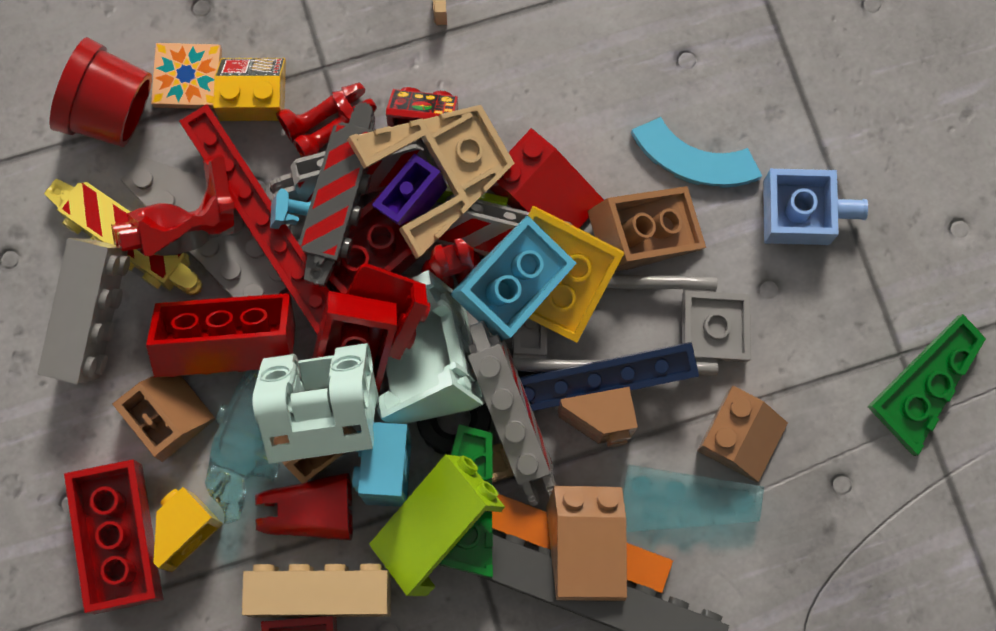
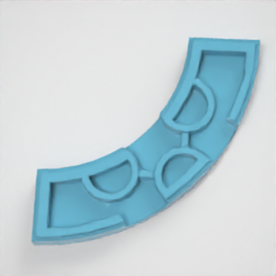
[631,117,762,188]

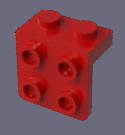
[346,264,430,360]

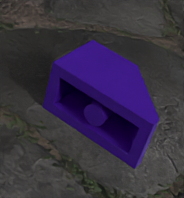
[372,153,447,225]

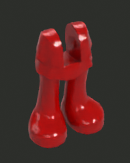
[276,82,377,157]
[421,238,481,290]

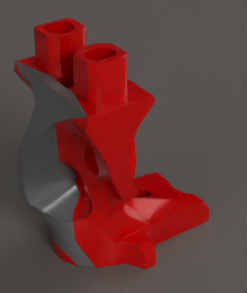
[111,155,235,256]

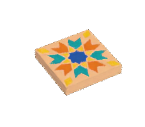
[151,43,222,109]

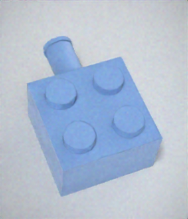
[763,168,868,245]

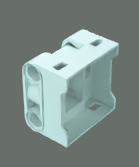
[253,343,379,464]

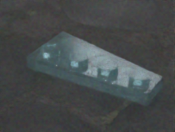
[623,464,764,533]

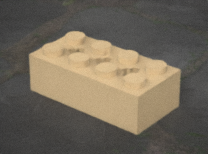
[242,564,391,618]

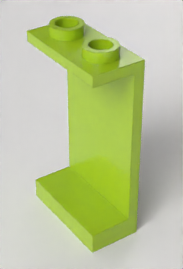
[369,454,505,596]

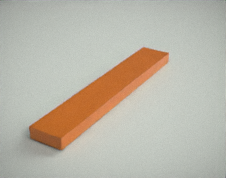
[492,494,674,594]

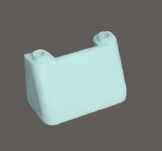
[377,270,485,424]

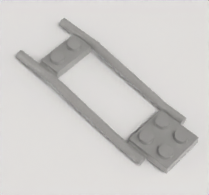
[512,275,751,376]

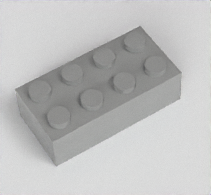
[37,238,130,384]

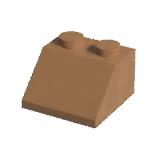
[697,386,788,483]
[558,387,638,447]

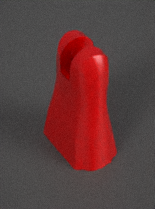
[255,473,353,541]

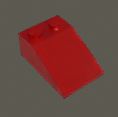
[489,128,604,229]

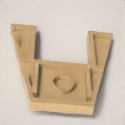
[347,105,515,259]

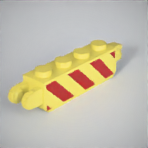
[44,179,203,296]

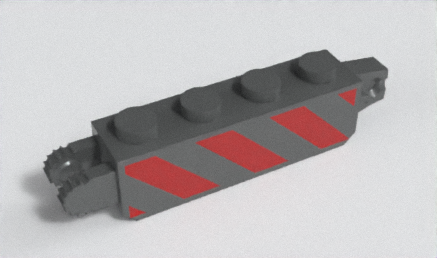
[299,102,375,287]

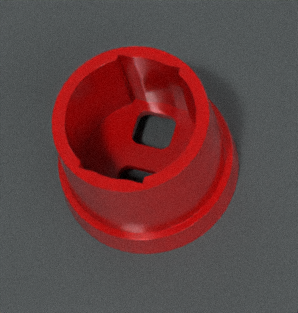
[49,37,152,147]

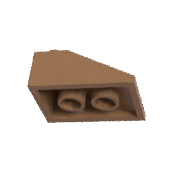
[587,186,706,272]
[546,486,627,601]

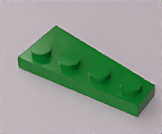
[867,314,986,456]
[439,424,493,579]

